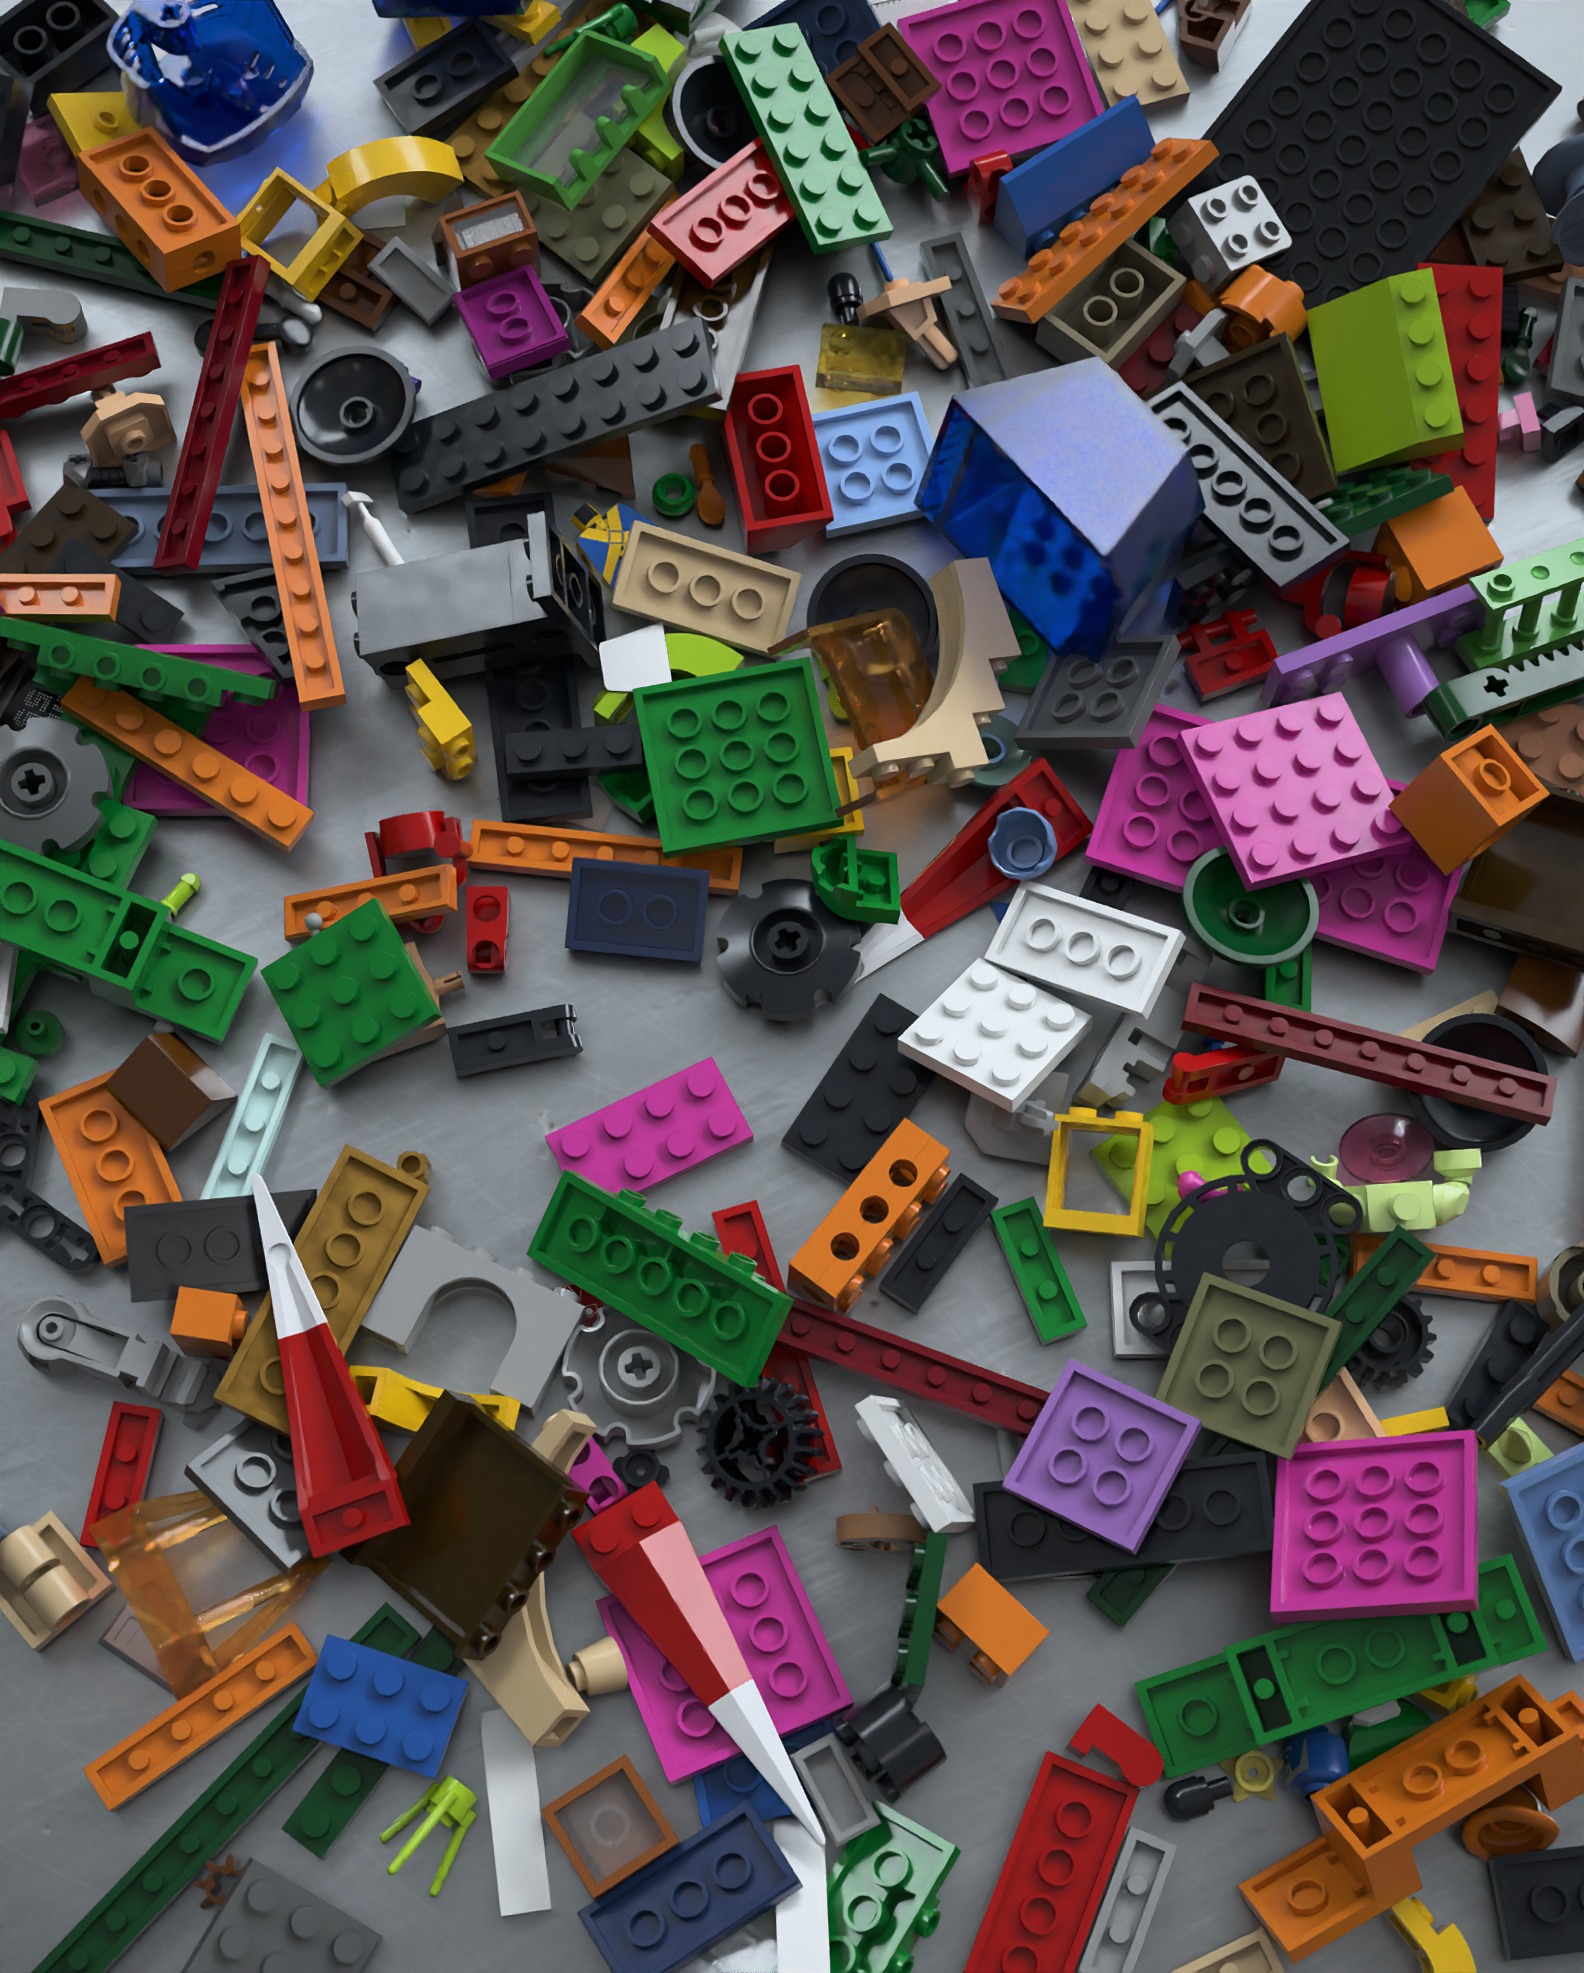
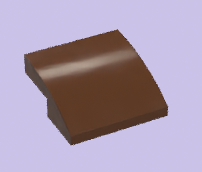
[824,21,942,147]
[315,225,401,331]
[1493,953,1584,1059]

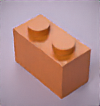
[170,1286,252,1362]

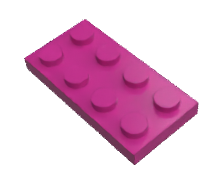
[545,1056,754,1195]

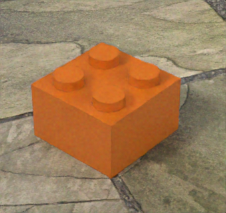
[933,1562,1050,1688]

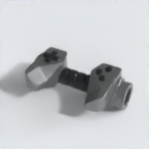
[63,451,164,490]

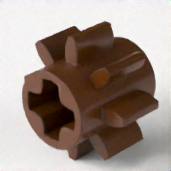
[195,1854,244,1910]

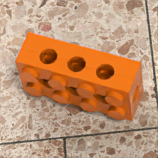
[76,126,242,294]
[787,1117,951,1314]

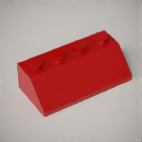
[718,364,834,555]

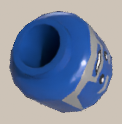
[1283,1725,1350,1804]

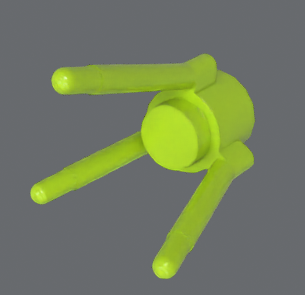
[379,1775,478,1897]

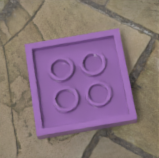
[1002,1358,1202,1556]

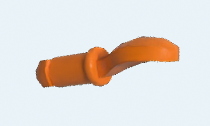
[688,443,725,525]

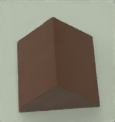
[104,1032,238,1153]

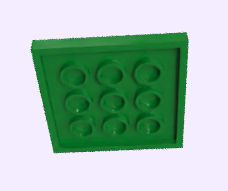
[632,657,844,859]

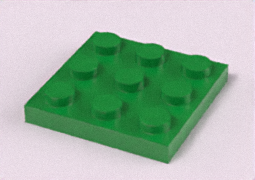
[260,897,443,1090]

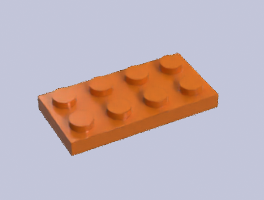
[38,1067,184,1270]

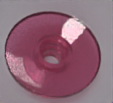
[1339,1112,1434,1185]

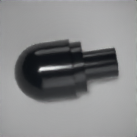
[827,272,863,330]
[1163,1775,1233,1822]

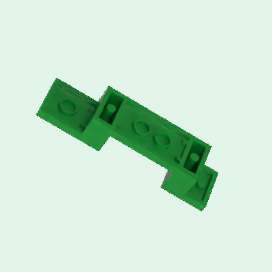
[0,839,258,1045]
[1134,1553,1549,1780]

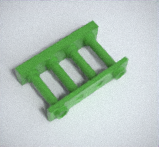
[1454,537,1584,673]

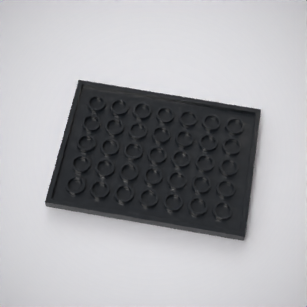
[1153,0,1563,335]

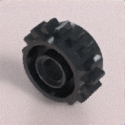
[1346,1295,1437,1390]

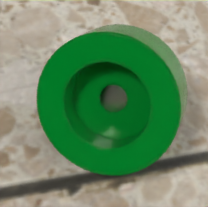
[16,1010,66,1060]

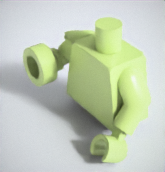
[1308,1148,1482,1233]

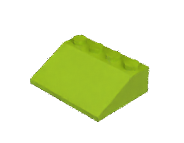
[1306,267,1466,476]

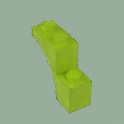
[613,23,687,183]

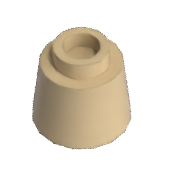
[566,1636,628,1697]

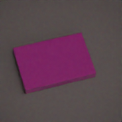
[452,264,572,381]

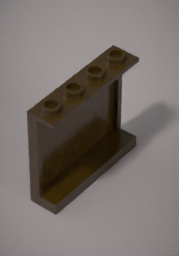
[1448,785,1584,973]
[338,1389,591,1661]

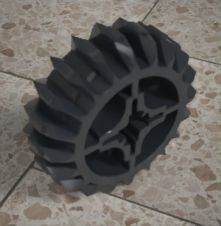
[695,1377,825,1509]

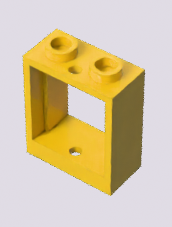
[235,166,364,303]
[1043,1107,1155,1239]

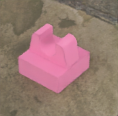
[1497,392,1541,453]

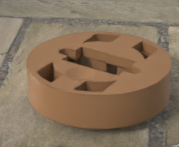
[835,1505,934,1555]

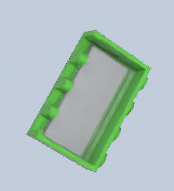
[483,28,673,212]

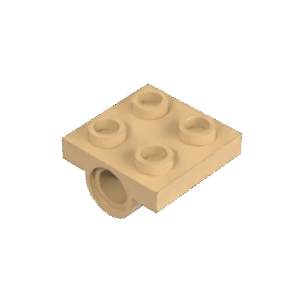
[0,1510,115,1652]

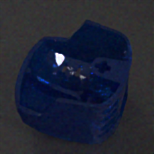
[106,0,315,168]

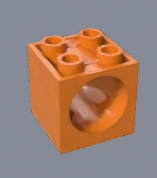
[1370,485,1504,611]
[1387,724,1550,876]

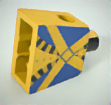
[571,503,660,611]

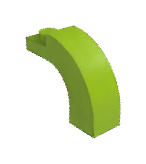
[592,633,745,727]

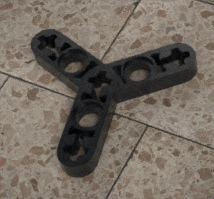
[0,1089,101,1276]

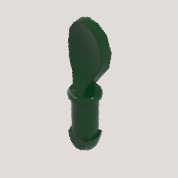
[1502,306,1538,384]

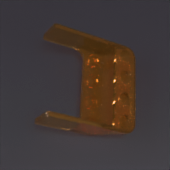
[767,608,935,818]

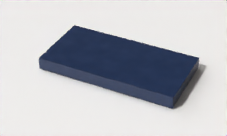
[577,1799,803,1973]

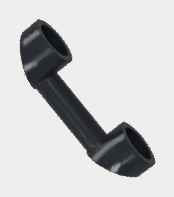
[194,316,315,358]

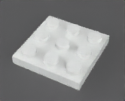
[898,958,1093,1113]
[855,1395,977,1533]

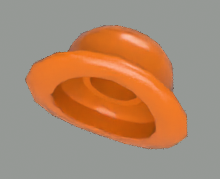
[1462,1786,1560,1862]

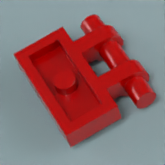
[1175,607,1279,702]

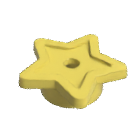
[1220,1749,1284,1802]

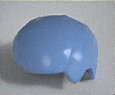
[988,807,1058,881]

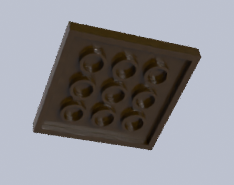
[1126,332,1341,560]

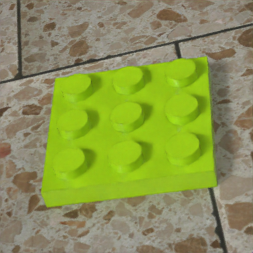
[1089,1096,1273,1261]

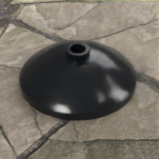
[669,55,759,172]
[288,346,417,467]
[806,554,939,687]
[1408,1013,1549,1153]

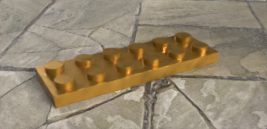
[212,1144,431,1439]

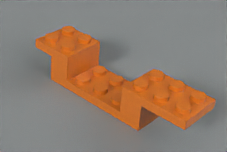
[1238,1674,1584,1965]

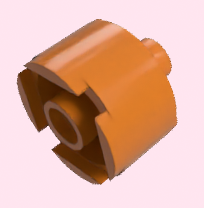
[1207,264,1307,355]

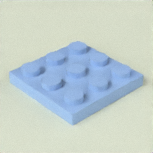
[811,391,953,539]

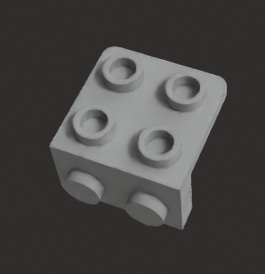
[1165,175,1292,296]

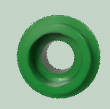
[652,473,695,516]

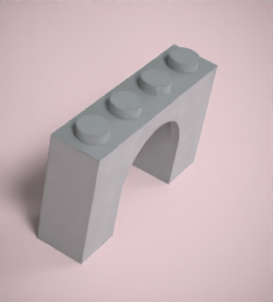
[361,1224,587,1418]

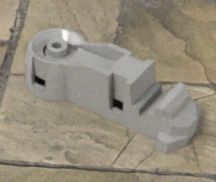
[1072,926,1213,1109]
[16,1295,228,1431]

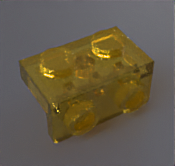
[816,323,907,397]

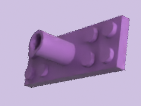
[1260,584,1507,719]

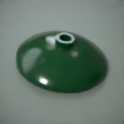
[1181,845,1319,968]

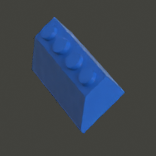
[993,94,1156,261]

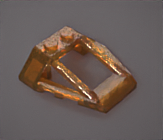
[88,1490,333,1702]

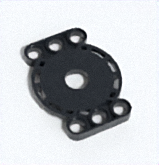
[1129,1139,1363,1356]

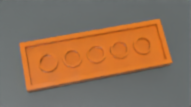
[989,137,1220,324]

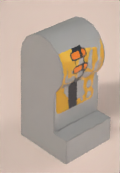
[0,287,87,345]

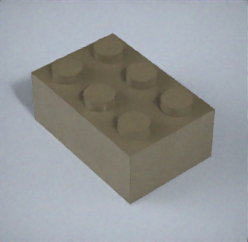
[1035,237,1187,389]

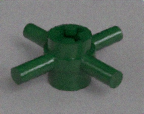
[859,118,950,203]

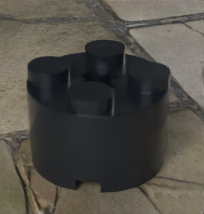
[830,1681,947,1805]

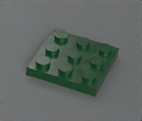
[1313,465,1455,538]
[890,1531,948,1705]

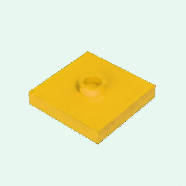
[46,92,144,160]

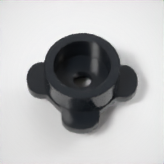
[612,1449,670,1496]

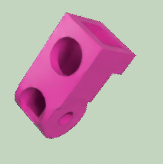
[568,1436,628,1516]

